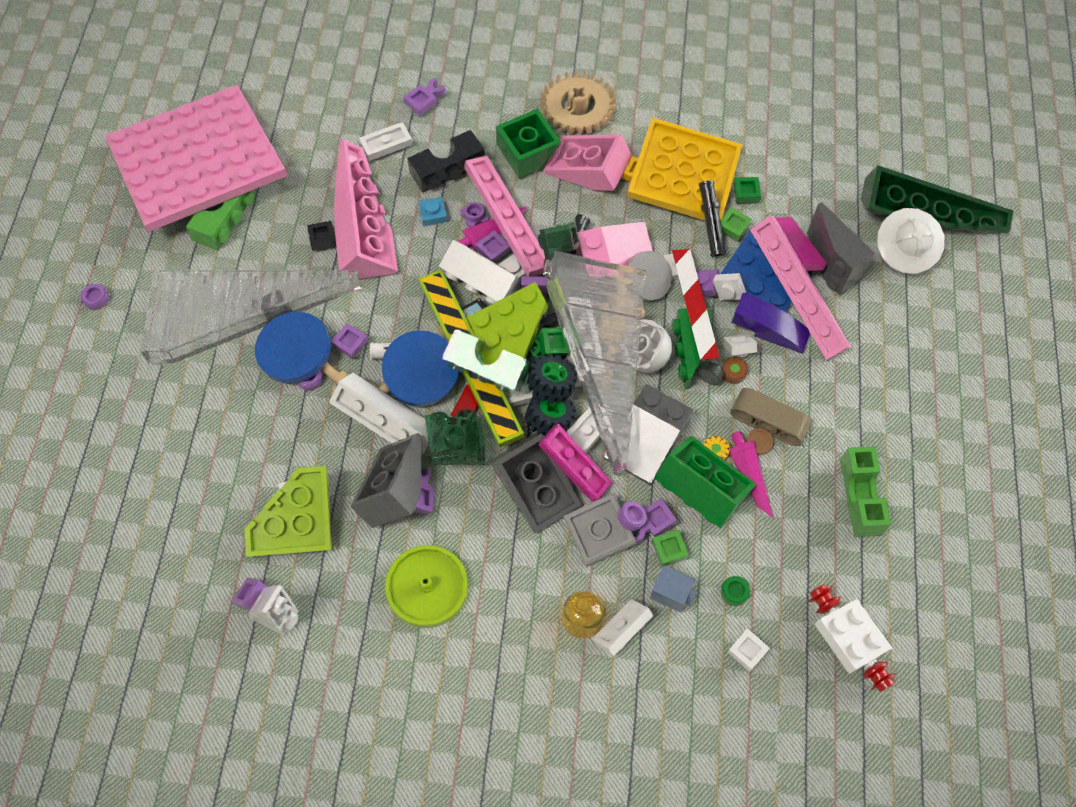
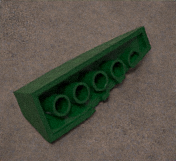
[861,165,1014,234]

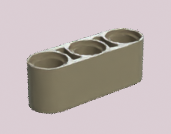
[730,388,812,446]

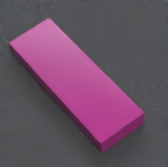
[775,217,827,271]
[538,424,612,502]

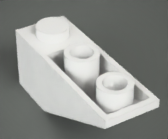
[248,585,299,636]

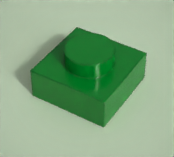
[733,177,761,203]
[539,328,570,357]

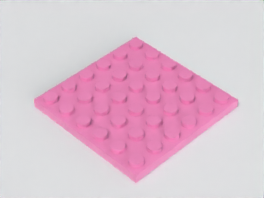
[105,85,287,232]

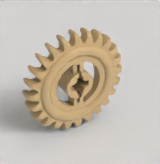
[540,70,616,135]

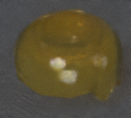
[561,591,606,638]

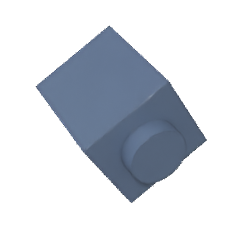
[649,566,697,612]

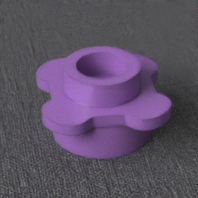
[460,202,489,227]

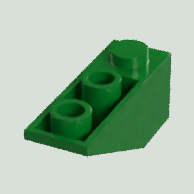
[672,307,712,389]

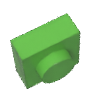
[720,207,752,241]
[652,530,689,567]

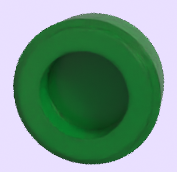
[720,576,750,606]

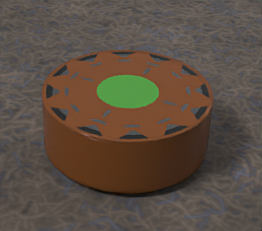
[721,357,748,384]

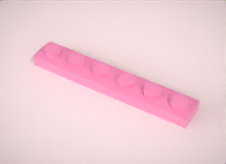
[464,156,552,277]
[750,215,851,360]

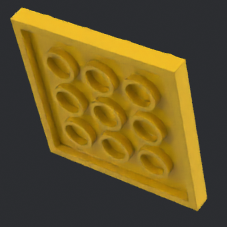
[626,117,743,221]

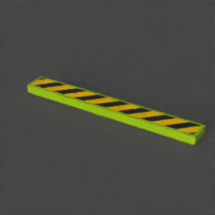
[418,270,524,448]

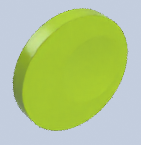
[385,545,468,628]

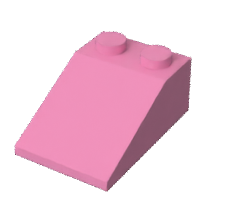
[543,134,632,191]
[573,222,652,287]

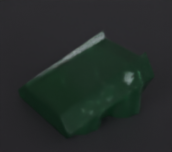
[424,409,485,465]

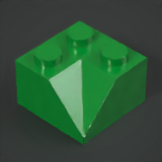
[496,108,561,178]

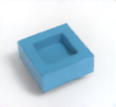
[418,197,447,226]

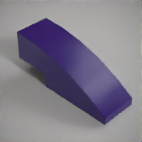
[731,292,810,354]

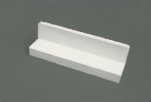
[329,373,440,457]

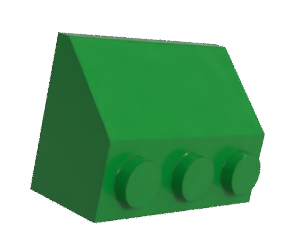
[654,436,756,528]

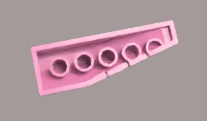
[334,139,398,279]

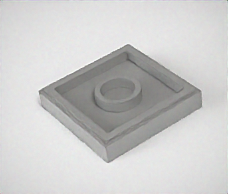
[563,493,637,567]

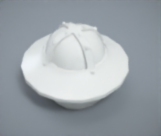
[877,208,944,274]

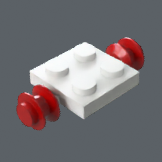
[808,584,896,693]

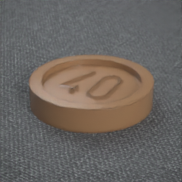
[746,429,773,455]

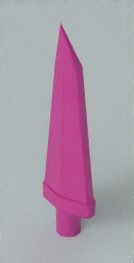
[457,206,527,251]
[729,431,773,518]

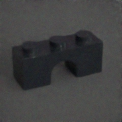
[407,129,485,193]

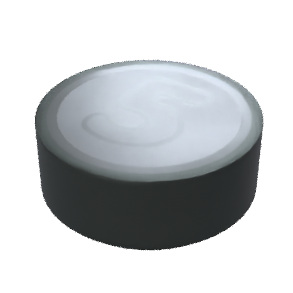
[696,361,724,385]

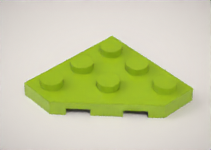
[467,282,548,382]
[244,466,333,557]

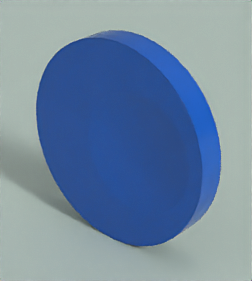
[255,312,331,383]
[382,331,459,407]

